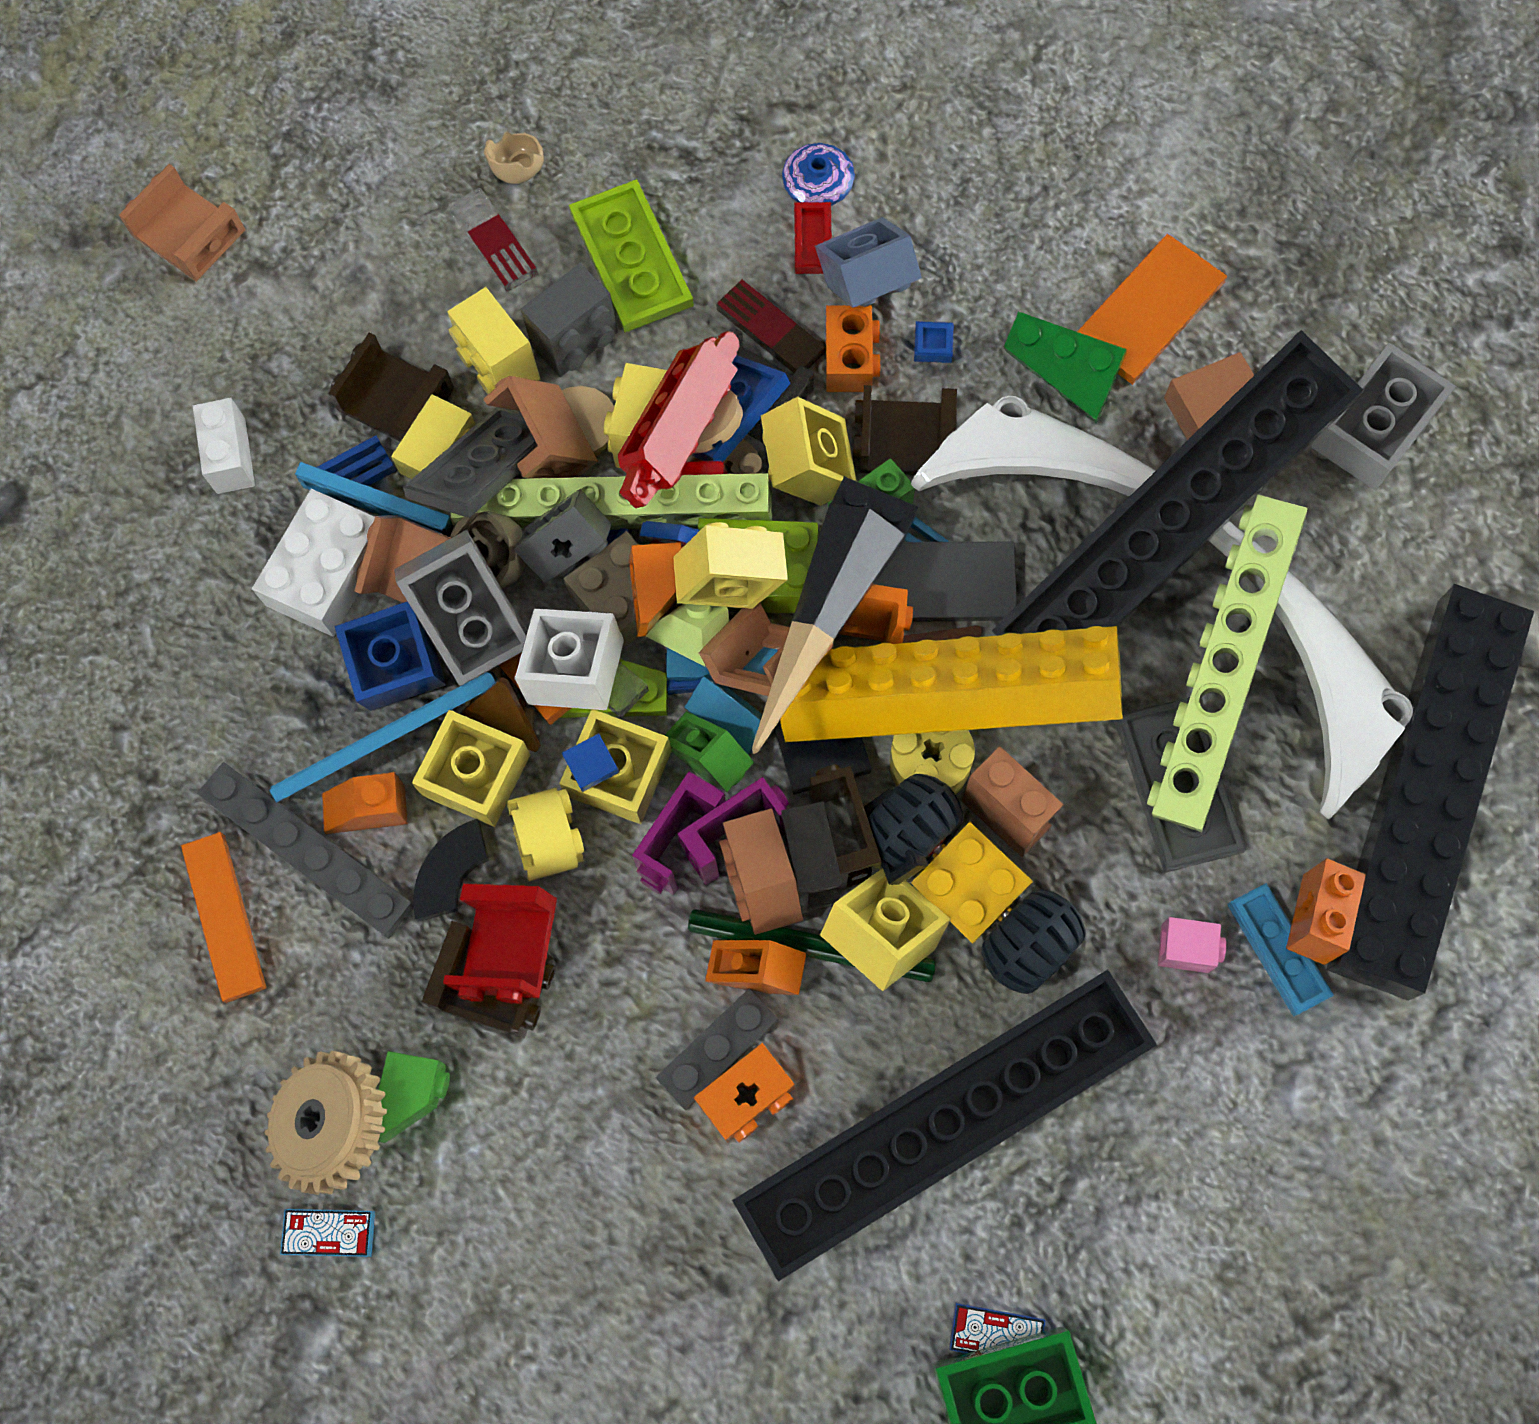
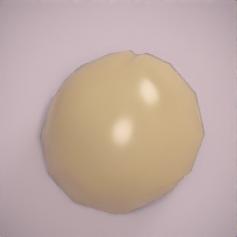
[484,132,544,184]

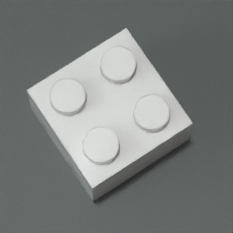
[515,609,624,710]

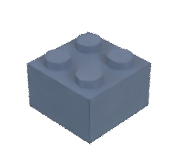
[815,217,922,308]

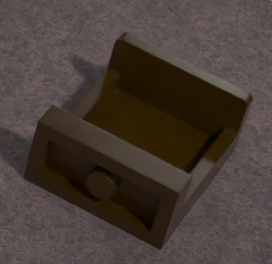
[421,921,556,1039]

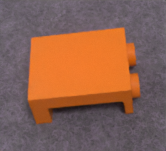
[839,584,913,644]

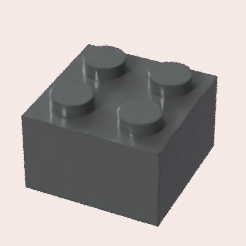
[520,263,618,377]

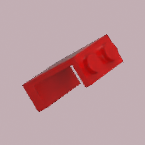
[443,883,557,1004]

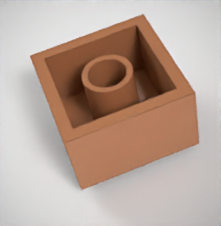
[719,808,803,935]

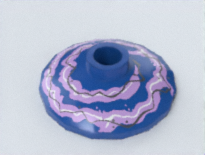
[782,143,855,206]

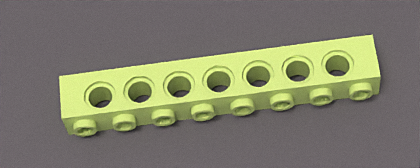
[451,473,772,530]
[1147,494,1308,832]

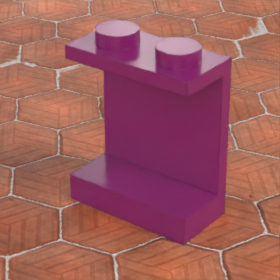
[632,771,726,895]
[677,777,790,885]

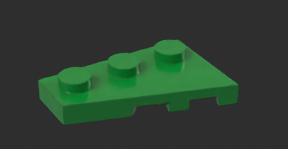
[1004,311,1126,424]

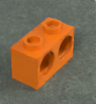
[826,305,880,392]

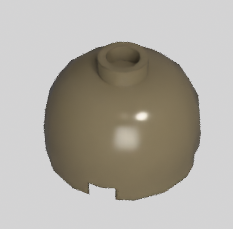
[451,511,527,589]

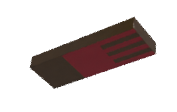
[716,279,825,378]

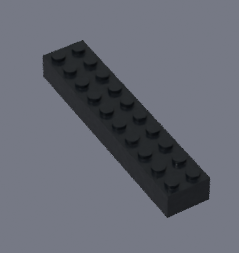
[992,330,1363,636]
[1326,584,1534,1001]
[732,970,1157,1282]

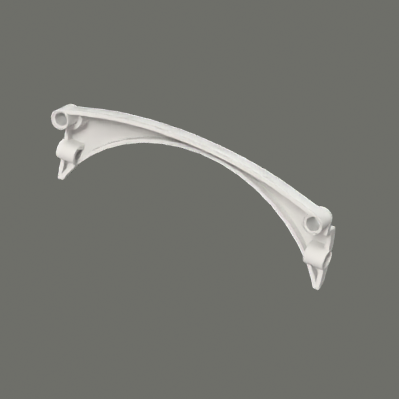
[911,396,1413,819]

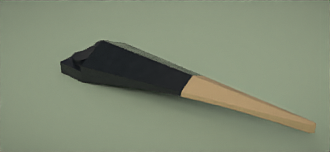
[752,476,918,754]

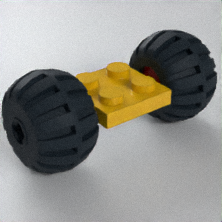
[868,774,1086,994]

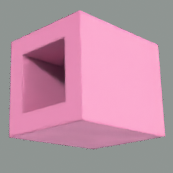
[1158,917,1226,973]

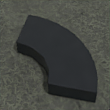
[413,819,489,922]

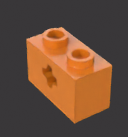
[1286,858,1366,965]
[693,1043,795,1143]

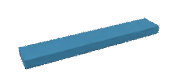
[269,671,498,803]

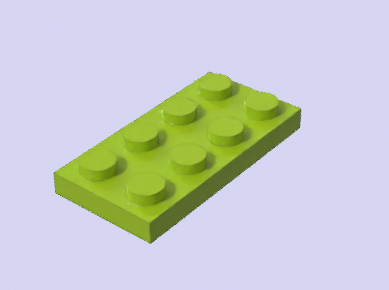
[569,179,694,333]

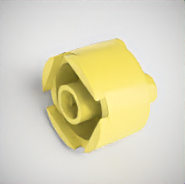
[889,730,975,795]
[507,787,584,882]

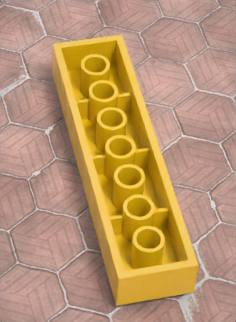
[780,626,1123,742]

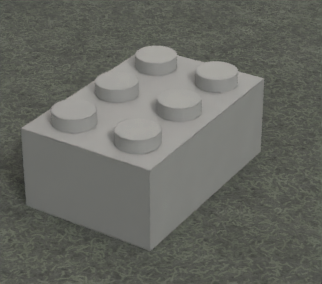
[1311,343,1456,491]
[394,530,527,686]

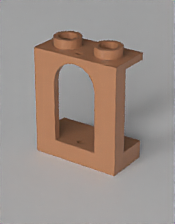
[699,603,834,696]

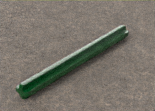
[688,909,936,982]

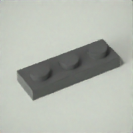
[655,988,779,1111]

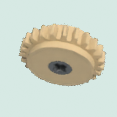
[265,1051,387,1195]

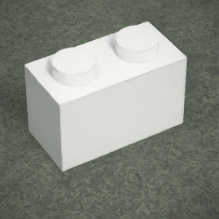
[193,398,255,494]

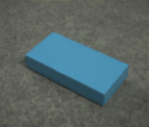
[684,673,762,755]

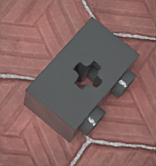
[513,489,611,583]

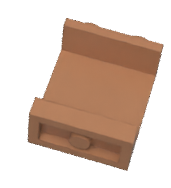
[119,164,246,282]
[484,376,598,478]
[354,515,451,603]
[962,746,1064,857]

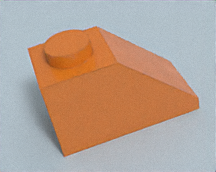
[628,542,681,637]
[322,772,408,834]
[705,940,806,995]

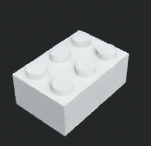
[252,489,375,637]

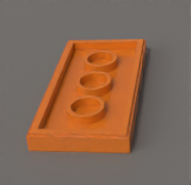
[1077,233,1227,385]

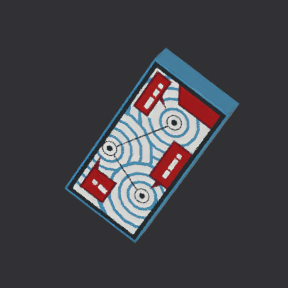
[280,1209,375,1257]

